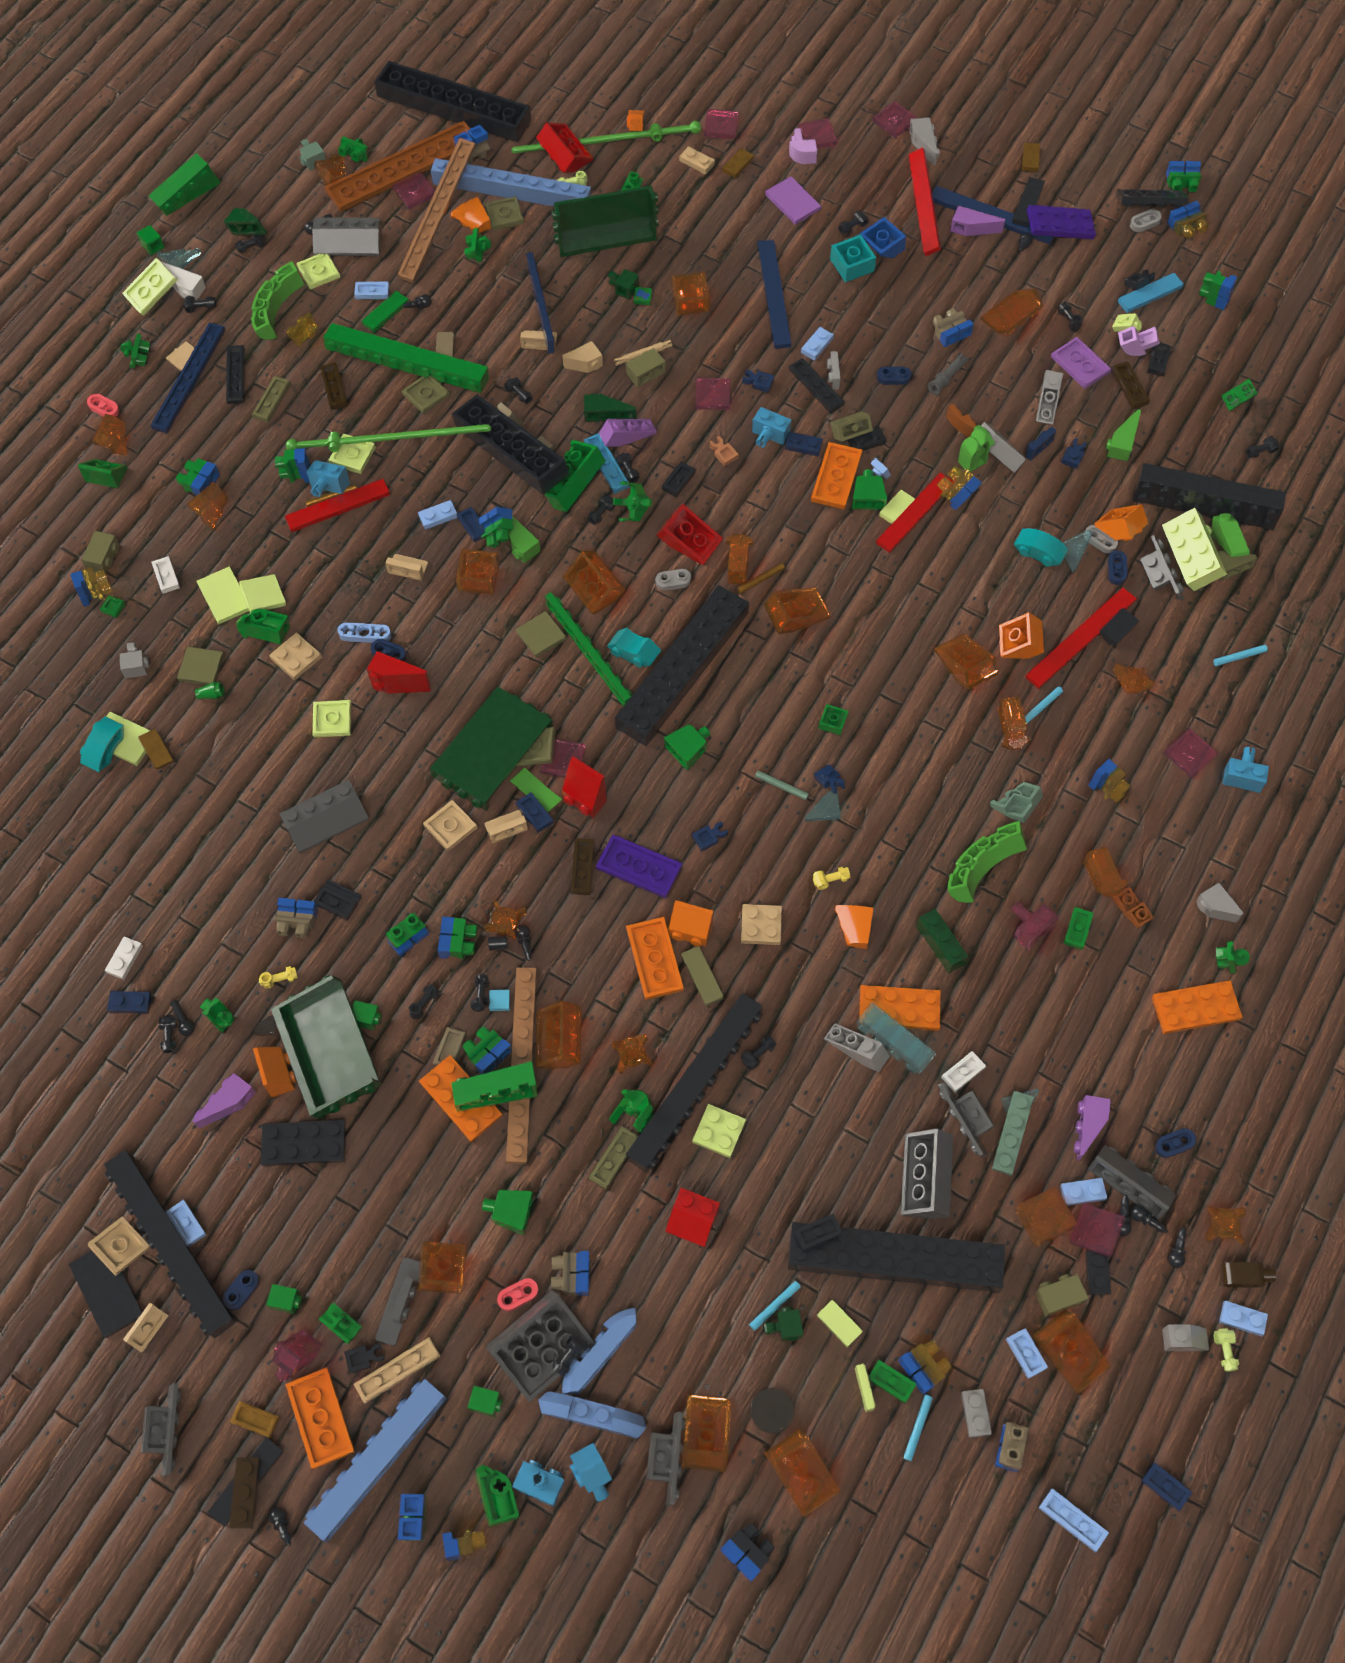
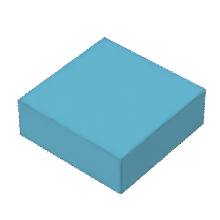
[489,990,510,1011]

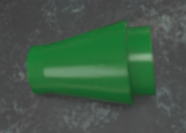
[195,681,225,700]

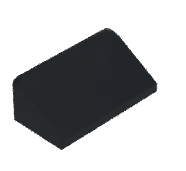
[1099,608,1139,645]

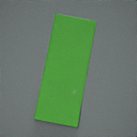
[510,768,562,813]

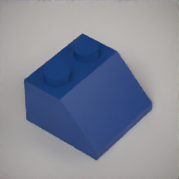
[859,217,906,258]

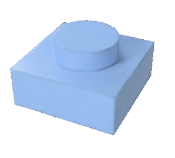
[871,458,891,479]

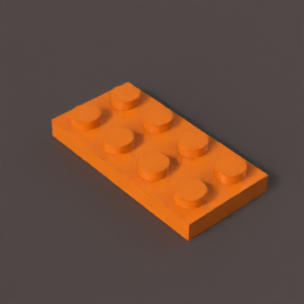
[811,442,862,510]
[626,917,684,1000]
[1152,980,1243,1034]
[859,985,940,1031]
[419,1055,503,1143]
[285,1367,355,1470]

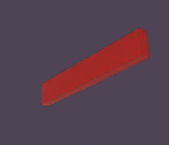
[876,472,954,553]
[285,479,390,533]

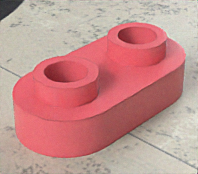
[87,394,119,419]
[497,1278,539,1311]

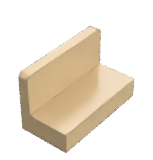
[520,330,557,350]
[385,554,428,581]
[484,810,528,844]

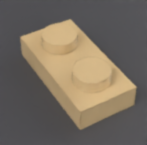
[679,146,715,175]
[123,1303,169,1352]

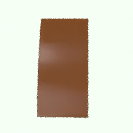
[946,404,977,437]
[1111,886,1154,928]

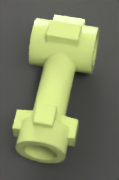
[557,171,588,186]
[1214,1328,1239,1372]

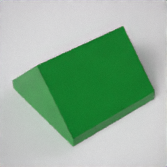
[78,459,127,488]

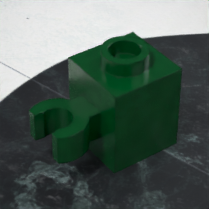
[608,269,639,300]
[764,1307,803,1342]

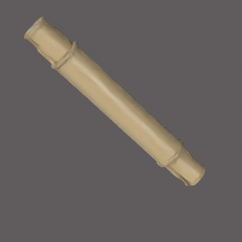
[614,340,673,366]

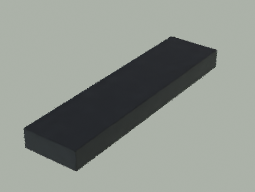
[1012,177,1045,227]
[226,345,245,404]
[789,358,845,413]
[207,1437,284,1527]

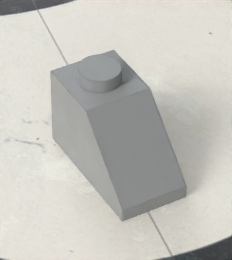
[1196,883,1244,923]
[1162,1325,1209,1351]

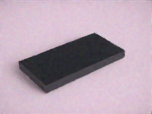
[69,1251,143,1339]

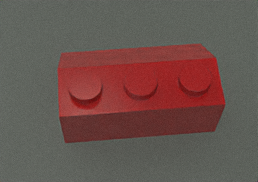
[536,123,594,173]

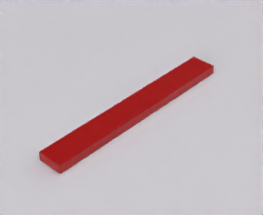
[908,147,941,257]
[1025,588,1137,689]

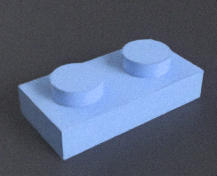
[354,282,389,299]
[801,327,834,361]
[418,500,457,530]
[1060,1178,1107,1206]
[166,1200,206,1247]
[1219,1301,1268,1336]
[1006,1328,1048,1379]

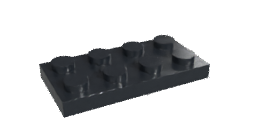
[1116,189,1188,207]
[261,1120,346,1166]

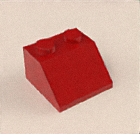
[665,1188,720,1248]

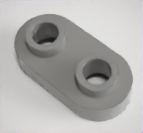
[1130,209,1162,232]
[1084,525,1118,554]
[655,569,691,591]

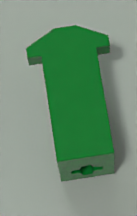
[237,609,290,644]
[475,1465,519,1528]

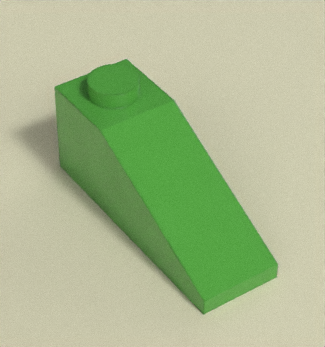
[1106,409,1141,461]
[1212,513,1250,557]
[508,516,541,563]

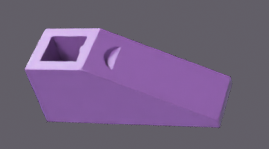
[950,206,1005,236]
[599,419,657,447]
[193,1073,256,1128]
[1074,1095,1110,1160]

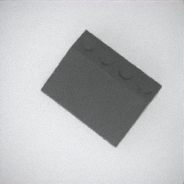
[485,1290,596,1402]

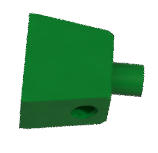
[852,469,887,509]
[664,725,711,770]
[482,1190,534,1235]

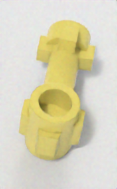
[813,867,850,890]
[259,966,298,989]

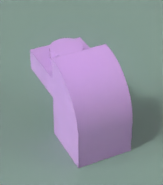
[789,128,817,164]
[1118,326,1160,356]

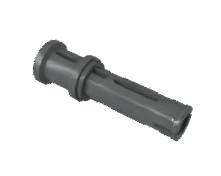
[927,354,968,395]

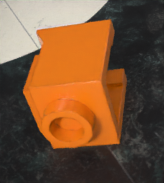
[627,110,645,131]

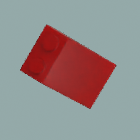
[656,504,723,565]
[367,651,431,694]
[562,757,607,818]

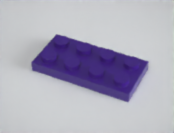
[1027,205,1096,239]
[596,834,682,899]

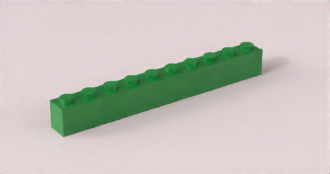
[323,323,489,393]

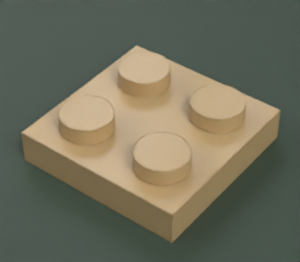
[269,632,322,680]
[423,800,477,851]
[741,904,782,945]
[88,1216,150,1276]

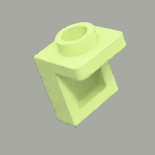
[1112,314,1142,333]

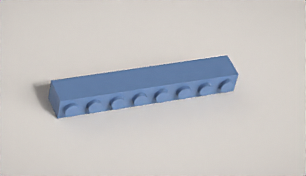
[304,1379,446,1543]

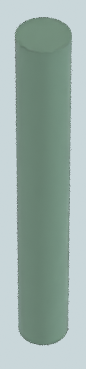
[755,770,809,800]

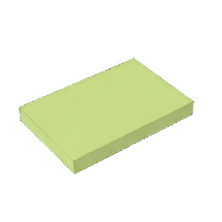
[122,258,177,316]
[197,566,249,625]
[106,712,150,766]

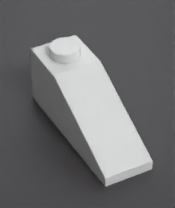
[162,262,206,300]

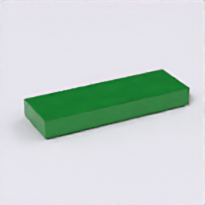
[361,291,409,333]

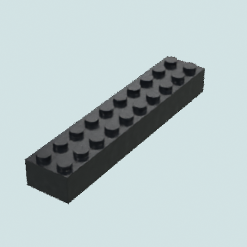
[374,61,531,142]
[615,585,749,747]
[787,1222,1005,1293]

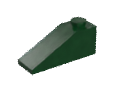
[224,208,267,235]
[584,394,636,422]

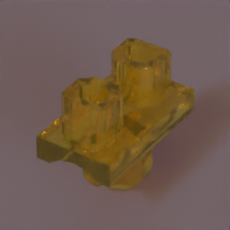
[286,313,318,346]

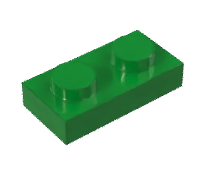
[1063,907,1094,950]
[868,1360,916,1404]

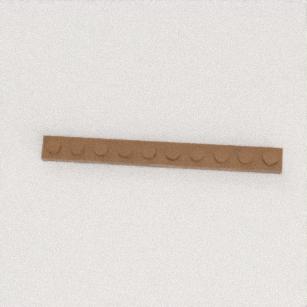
[398,138,475,283]
[506,968,537,1164]

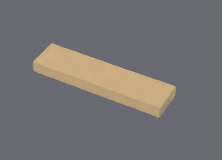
[354,1337,441,1404]

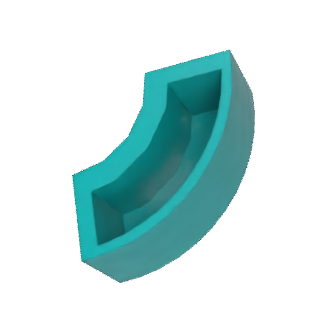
[1013,528,1068,567]
[607,628,661,668]
[80,716,124,772]

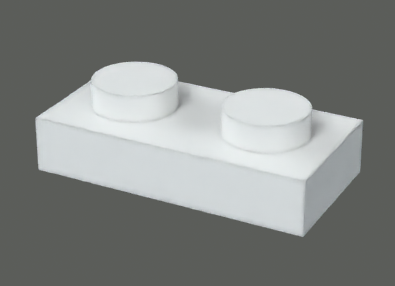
[152,556,180,594]
[105,937,143,980]
[941,1051,986,1093]

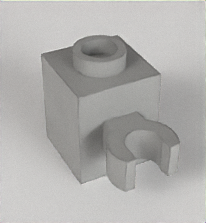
[119,642,150,679]

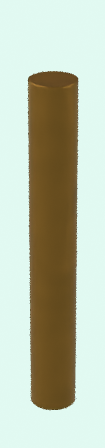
[305,484,357,507]
[737,563,785,594]

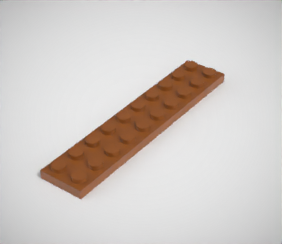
[324,121,470,212]

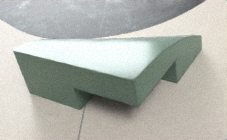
[990,782,1043,823]

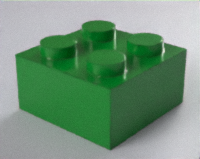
[819,704,849,736]

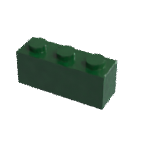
[916,909,968,974]

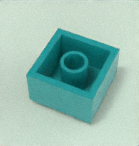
[830,234,876,282]

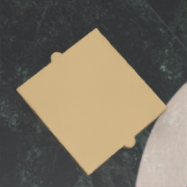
[166,342,194,371]

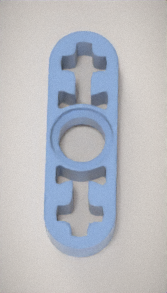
[338,623,391,643]

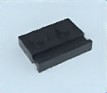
[314,879,362,921]

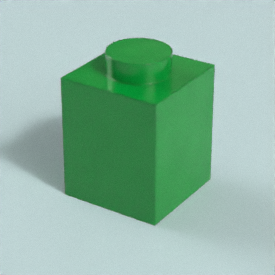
[136,225,165,256]
[352,1000,382,1031]
[266,1284,302,1314]
[467,1386,503,1417]

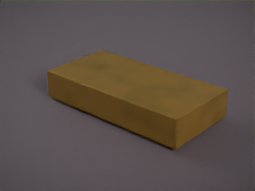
[1022,142,1040,172]
[722,148,754,178]
[138,729,173,770]
[230,1401,280,1439]

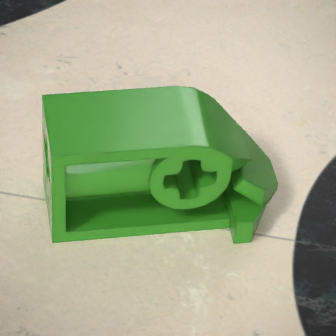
[958,425,994,473]

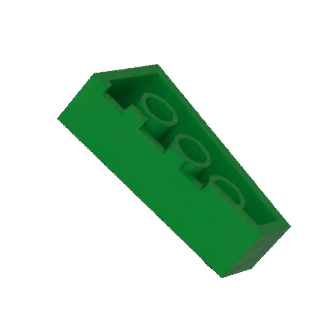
[149,153,221,216]
[545,440,606,512]
[451,1061,538,1112]

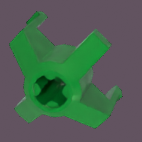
[613,481,652,522]
[609,1090,653,1132]

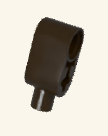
[1222,1262,1277,1288]

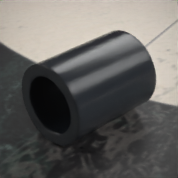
[488,935,507,951]

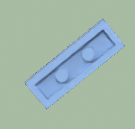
[1039,1489,1109,1552]

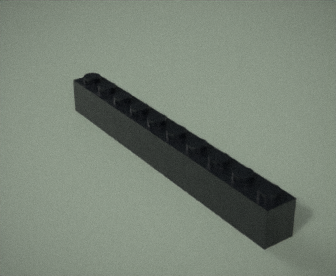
[626,993,763,1173]
[104,1150,236,1338]

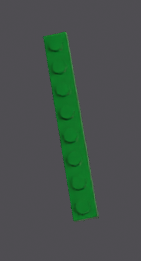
[545,592,632,707]

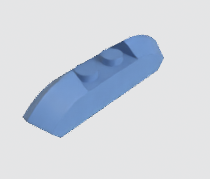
[562,1308,637,1395]
[538,1391,646,1439]

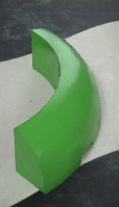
[251,261,304,340]
[948,821,1027,903]

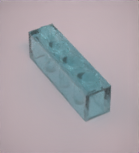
[856,1002,936,1074]

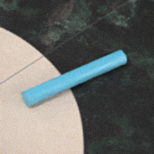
[1213,645,1268,666]
[1020,687,1063,726]
[749,1281,801,1331]
[903,1395,933,1462]

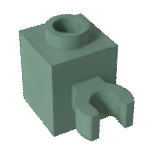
[299,139,326,171]

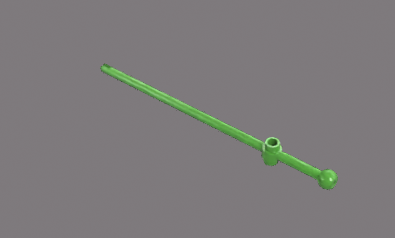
[512,121,701,153]
[286,425,491,452]

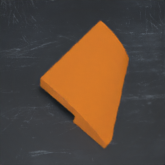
[450,197,491,233]
[835,905,873,949]

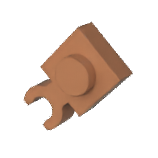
[710,436,739,467]

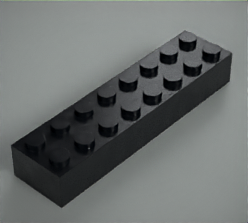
[451,394,570,495]
[1133,463,1286,530]

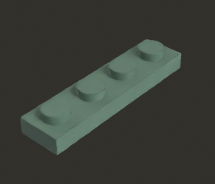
[992,1091,1034,1176]

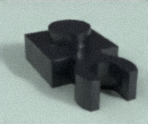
[1125,270,1155,290]
[344,1344,385,1374]

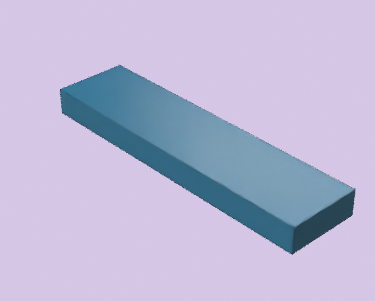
[1118,273,1184,313]
[584,433,630,494]

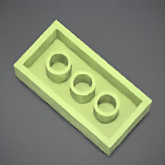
[1162,508,1227,591]

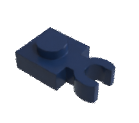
[742,370,774,393]
[1061,438,1086,469]
[814,765,845,794]
[692,822,728,852]

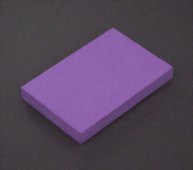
[766,177,821,225]
[1051,337,1111,389]

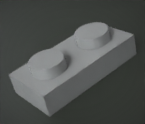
[827,351,840,390]
[961,1389,992,1438]

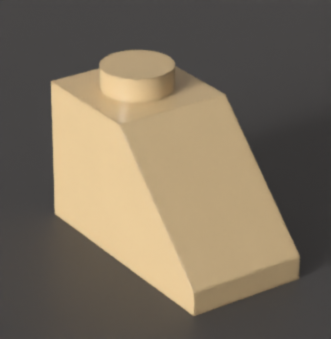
[563,341,603,373]

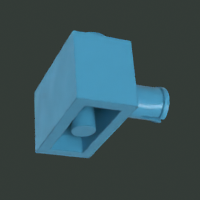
[752,407,792,448]
[307,460,350,497]
[1222,747,1269,793]
[570,1443,612,1501]
[512,1460,565,1507]

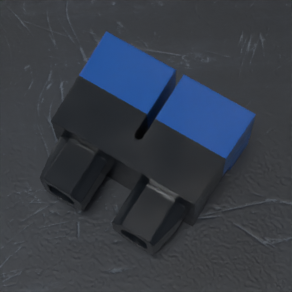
[720,1523,775,1582]

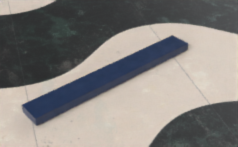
[932,186,1054,244]
[757,240,791,349]
[526,252,555,354]
[150,322,226,434]

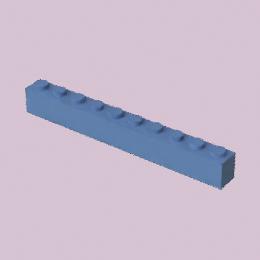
[431,158,591,207]

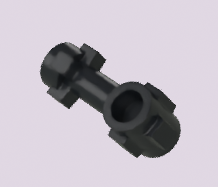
[838,211,869,234]
[235,235,267,253]
[183,296,216,313]
[1058,302,1083,332]
[504,377,532,404]
[1246,436,1280,458]
[615,453,639,483]
[588,495,615,525]
[470,974,490,1012]
[409,984,439,1020]
[159,1015,177,1053]
[741,1036,777,1070]
[552,1335,587,1376]

